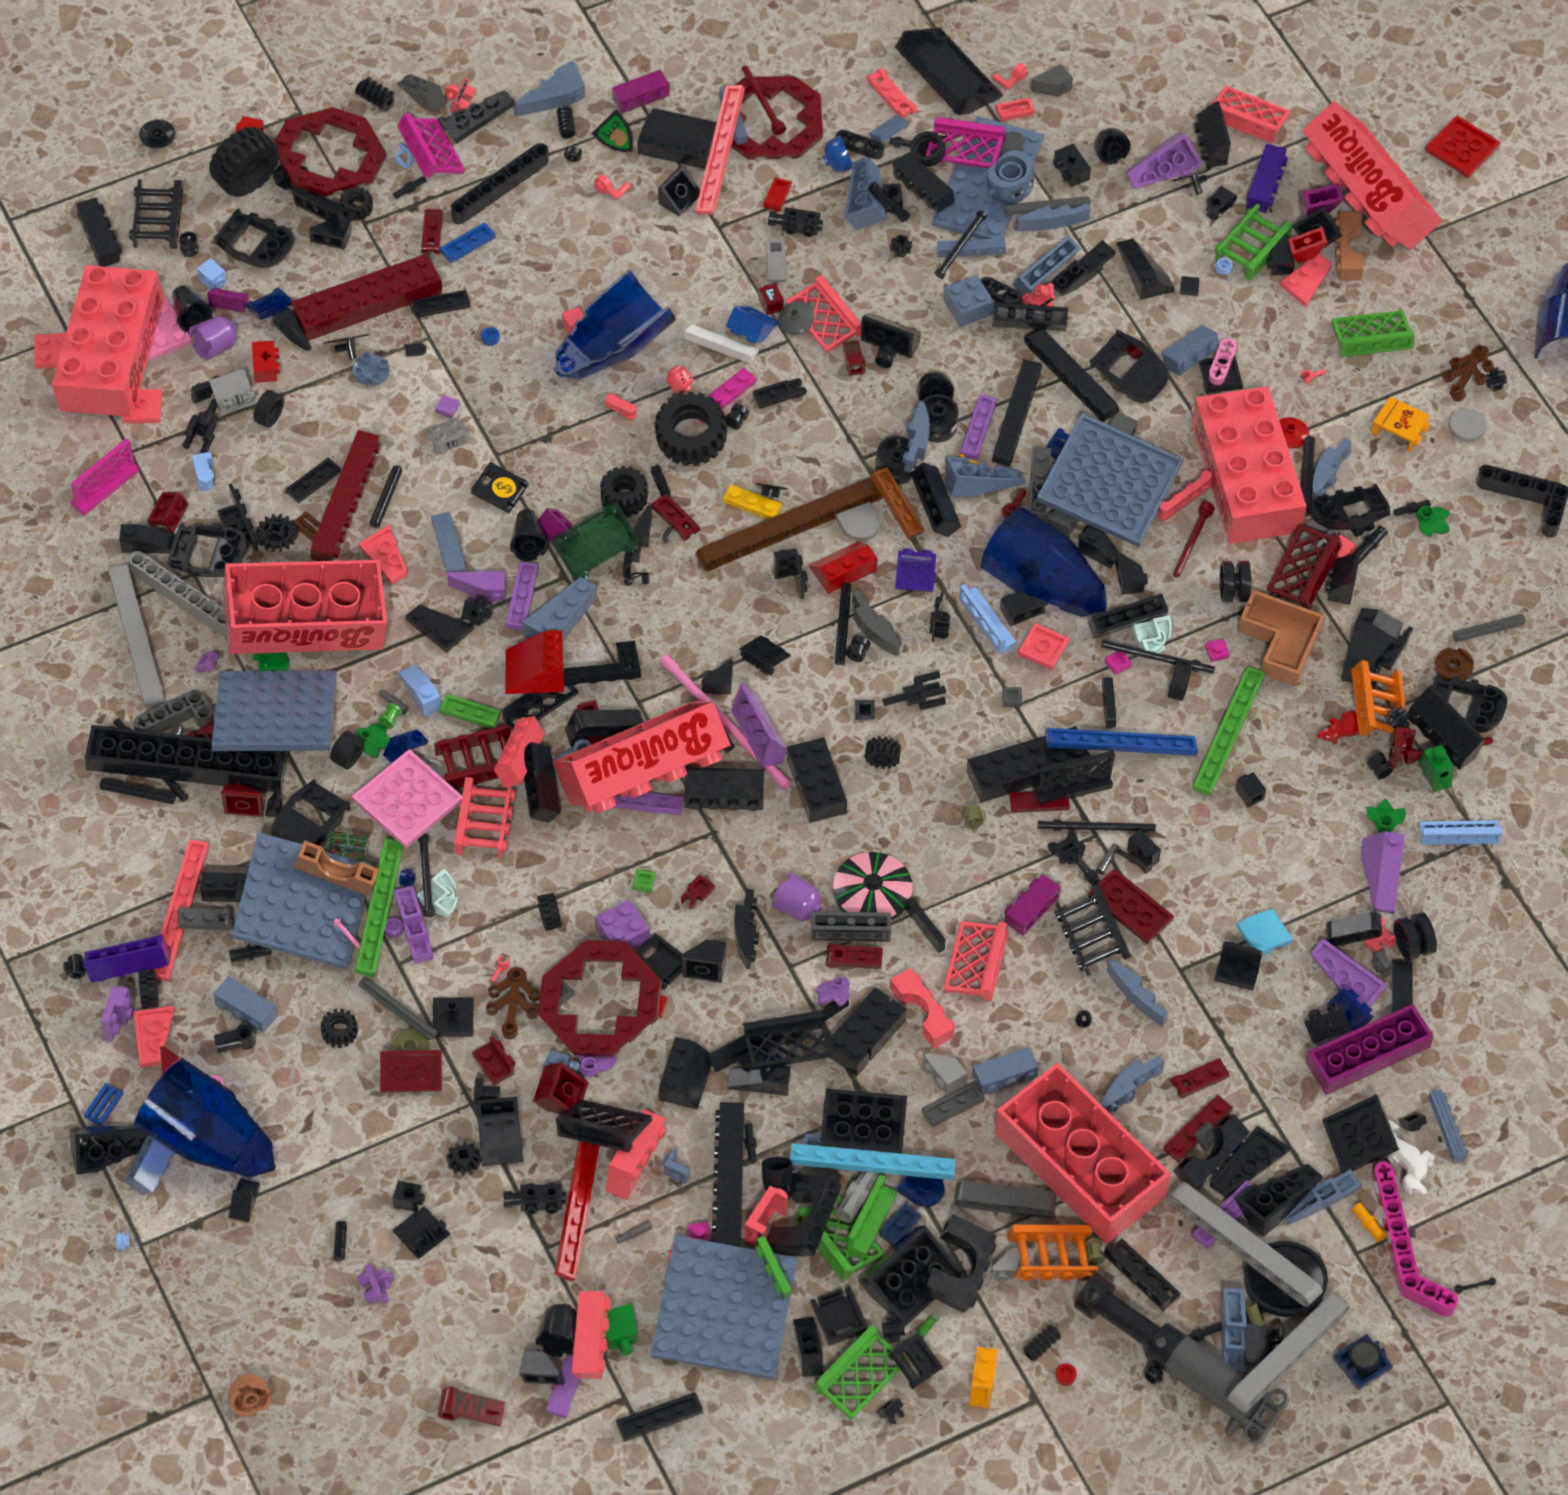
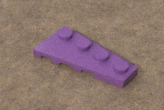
[1311,939,1387,1017]

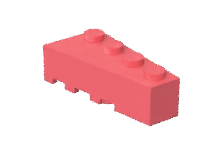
[605,1109,667,1200]

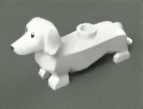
[1387,1120,1435,1196]

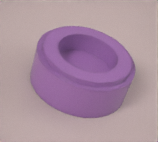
[384,917,404,938]

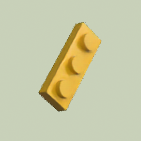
[723,484,782,519]

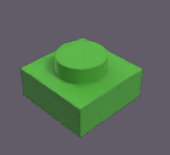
[633,869,656,893]

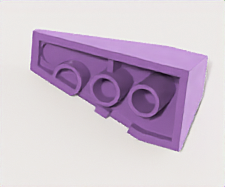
[1126,132,1202,188]
[1361,831,1405,913]

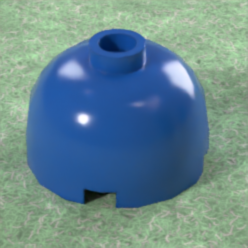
[822,135,853,172]

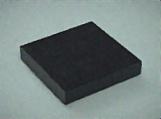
[1199,356,1243,393]

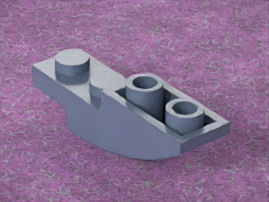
[902,401,930,472]
[1311,438,1352,500]
[1102,1055,1165,1114]

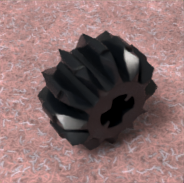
[446,1140,482,1177]

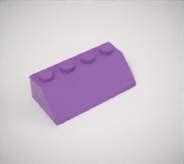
[731,683,787,767]

